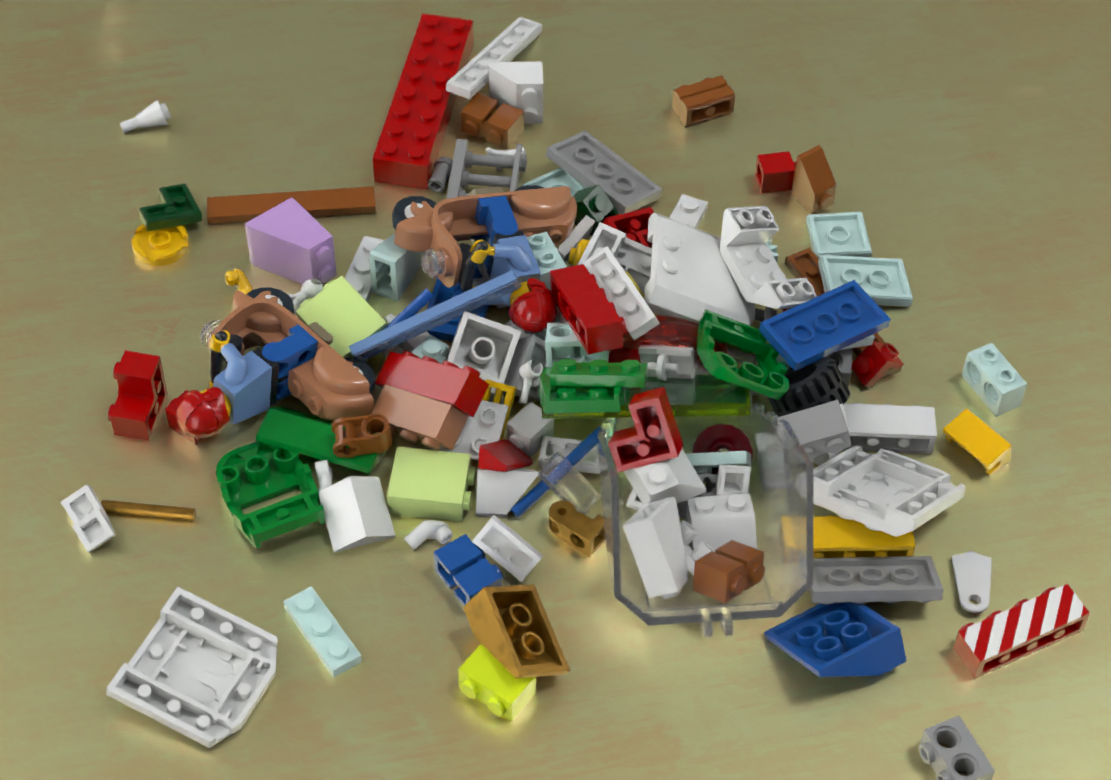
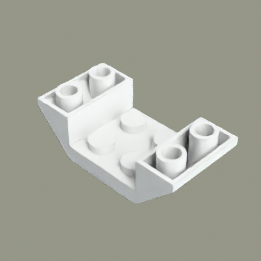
[720,206,817,309]

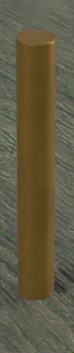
[101,500,196,521]

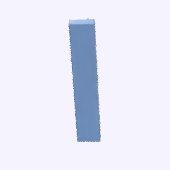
[349,270,521,361]

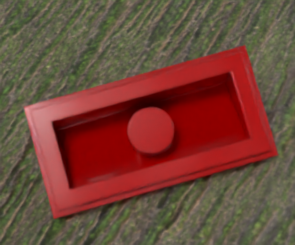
[478,439,533,472]

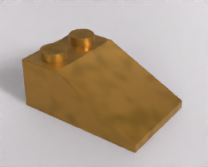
[463,584,570,679]

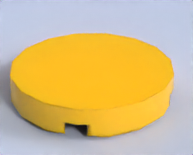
[131,224,189,266]

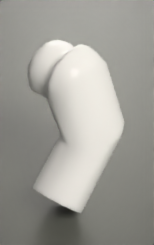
[404,520,453,550]

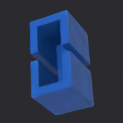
[434,534,504,606]

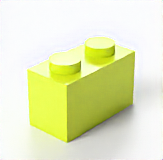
[458,644,536,721]

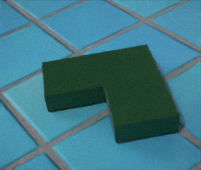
[139,183,202,232]

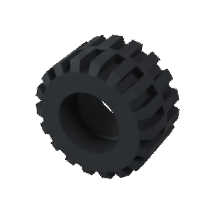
[767,357,850,417]

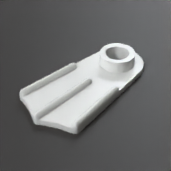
[951,551,992,613]

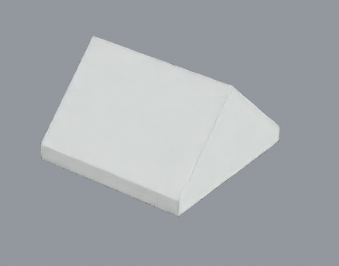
[318,476,395,553]

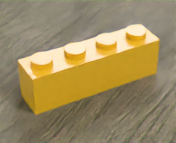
[781,515,915,566]

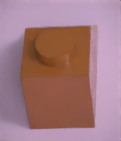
[791,145,837,214]

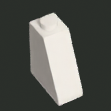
[623,496,689,599]

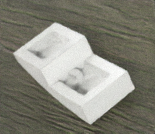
[61,484,116,553]

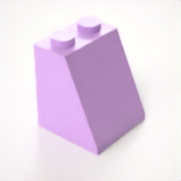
[245,197,337,284]

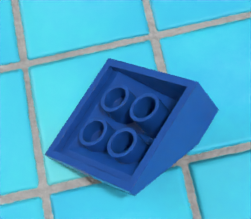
[764,602,907,677]

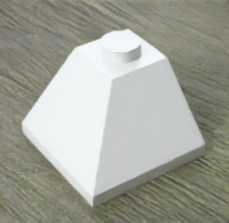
[624,449,706,505]

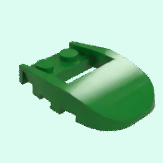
[697,309,789,401]
[538,367,629,413]
[216,441,325,548]

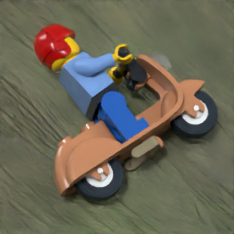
[392,185,577,333]
[175,287,375,438]

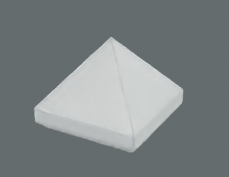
[716,464,751,496]

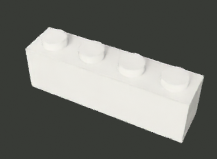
[843,403,937,454]

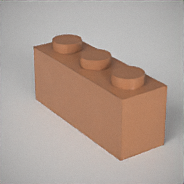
[371,384,468,451]

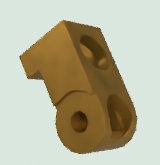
[549,500,609,557]

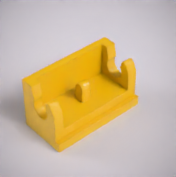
[943,408,1012,476]

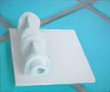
[438,400,508,461]

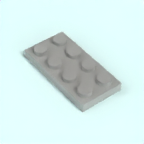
[546,131,663,214]
[803,556,943,605]

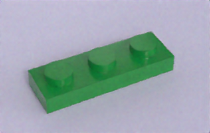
[550,359,648,388]

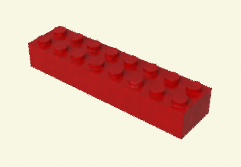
[372,13,474,190]

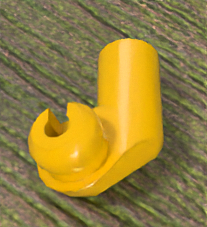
[225,268,254,294]

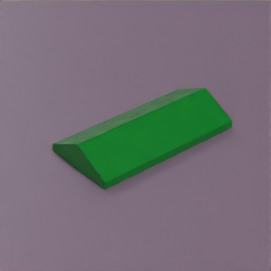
[256,407,393,474]

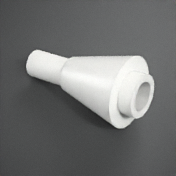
[120,100,171,133]

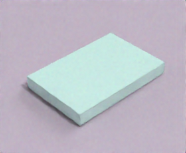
[818,255,913,307]

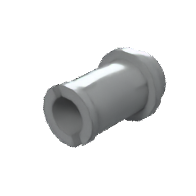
[428,157,453,192]

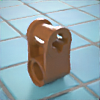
[331,413,393,458]

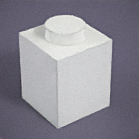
[507,402,554,457]

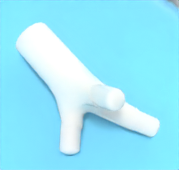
[486,147,526,171]

